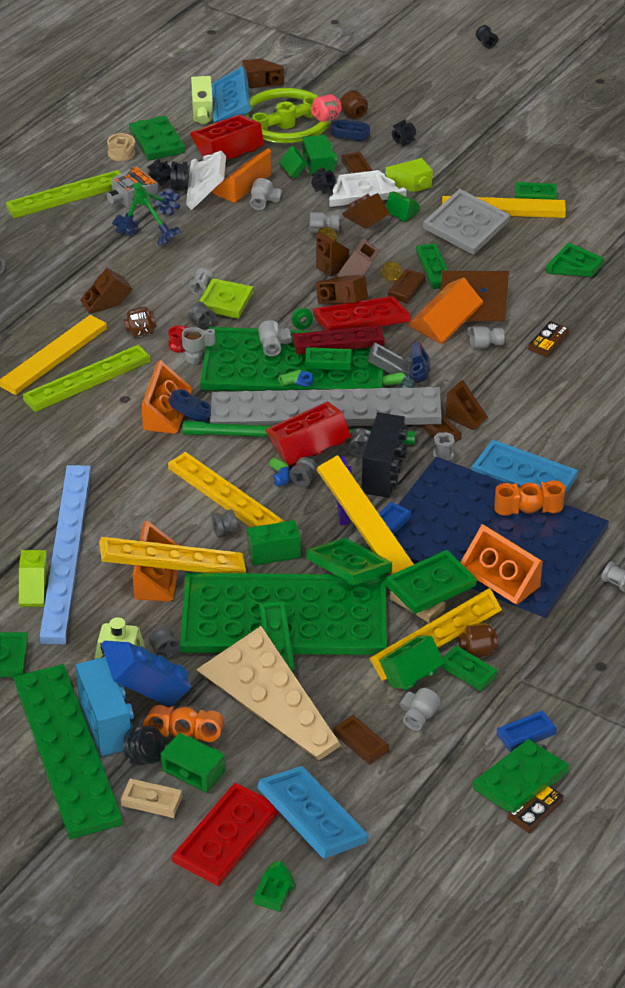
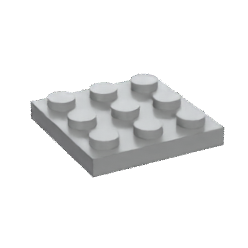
[423,189,510,255]

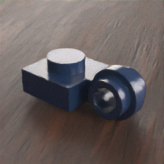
[410,341,430,382]

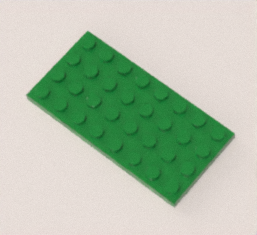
[200,327,385,392]
[180,573,387,655]

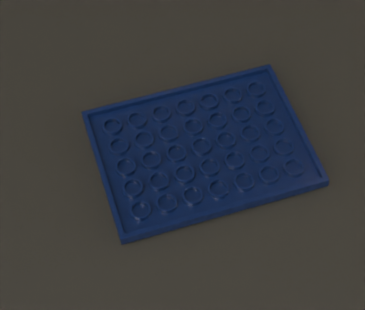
[369,456,609,618]

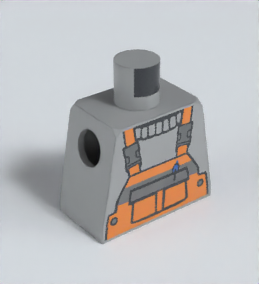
[107,166,158,208]

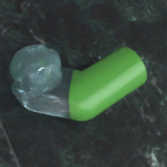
[383,372,415,388]

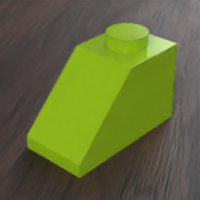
[385,158,433,192]
[19,550,49,607]

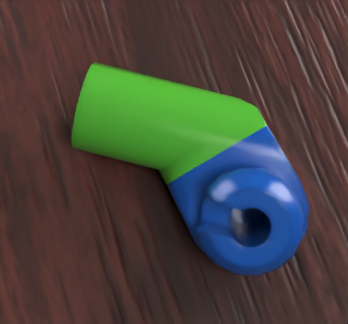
[279,370,313,387]
[269,457,290,487]

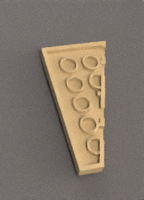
[196,626,341,760]

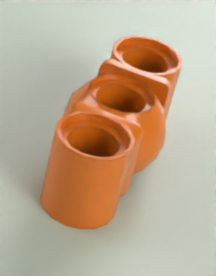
[494,480,565,516]
[144,705,225,742]

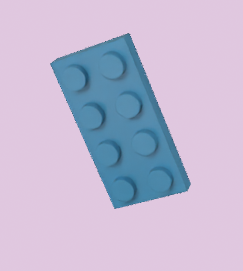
[211,66,251,123]
[472,440,578,494]
[257,766,369,859]

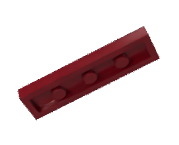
[293,325,385,354]

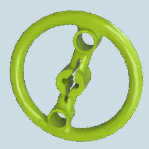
[244,88,331,143]

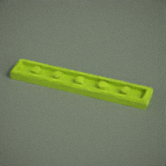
[6,170,121,218]
[23,345,151,412]

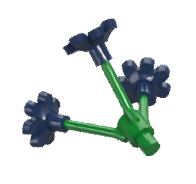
[112,182,182,246]

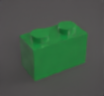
[302,134,338,176]
[247,520,301,566]
[379,635,444,690]
[161,732,225,793]

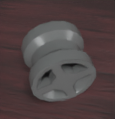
[188,302,215,329]
[349,428,371,458]
[289,457,318,487]
[212,509,238,537]
[149,626,180,659]

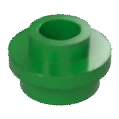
[291,308,313,329]

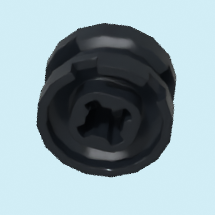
[171,161,189,190]
[123,726,165,765]

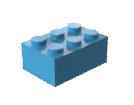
[75,657,134,757]

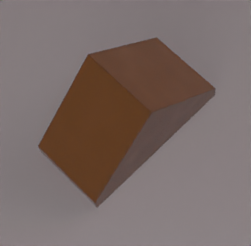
[445,380,488,430]

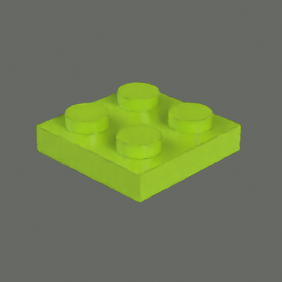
[199,278,253,318]

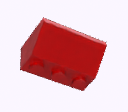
[190,114,264,160]
[265,401,351,466]

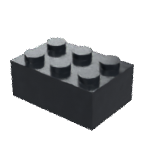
[362,412,408,498]

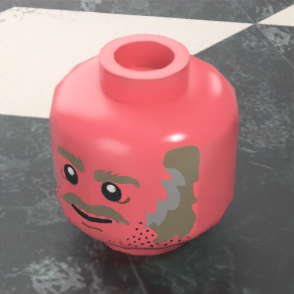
[311,94,342,122]

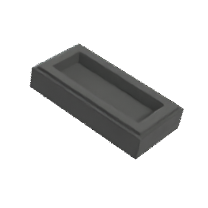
[367,343,413,382]

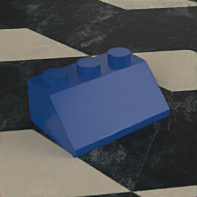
[101,640,192,707]

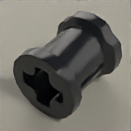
[475,25,498,49]

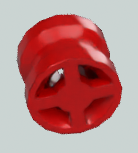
[168,325,188,353]

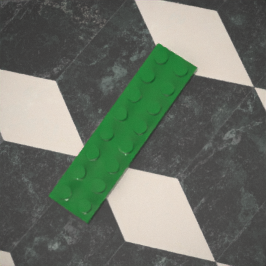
[13,664,123,840]

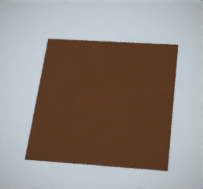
[440,271,509,322]

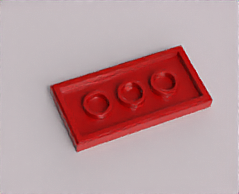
[313,296,411,330]
[172,782,280,887]

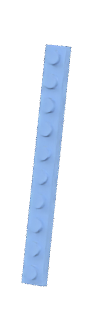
[40,465,91,645]

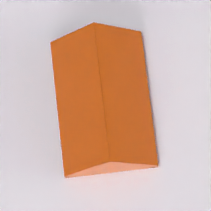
[211,148,271,203]
[408,277,483,344]
[142,360,193,434]
[133,520,180,602]
[460,524,543,605]

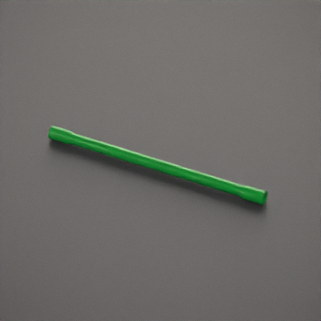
[183,421,415,445]

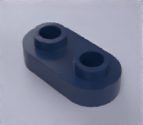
[331,120,370,141]
[168,389,211,423]

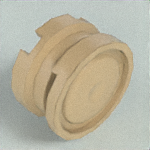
[107,133,135,161]

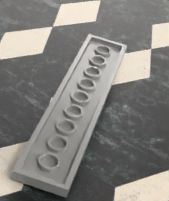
[210,387,441,426]

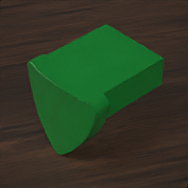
[279,146,308,179]
[386,191,421,222]
[253,861,295,912]

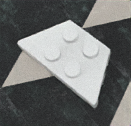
[186,151,226,210]
[329,170,407,207]

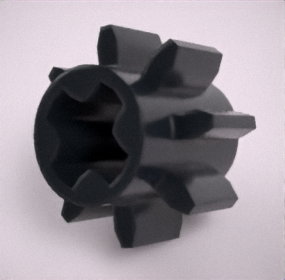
[392,120,416,146]
[147,159,171,186]
[311,167,336,194]

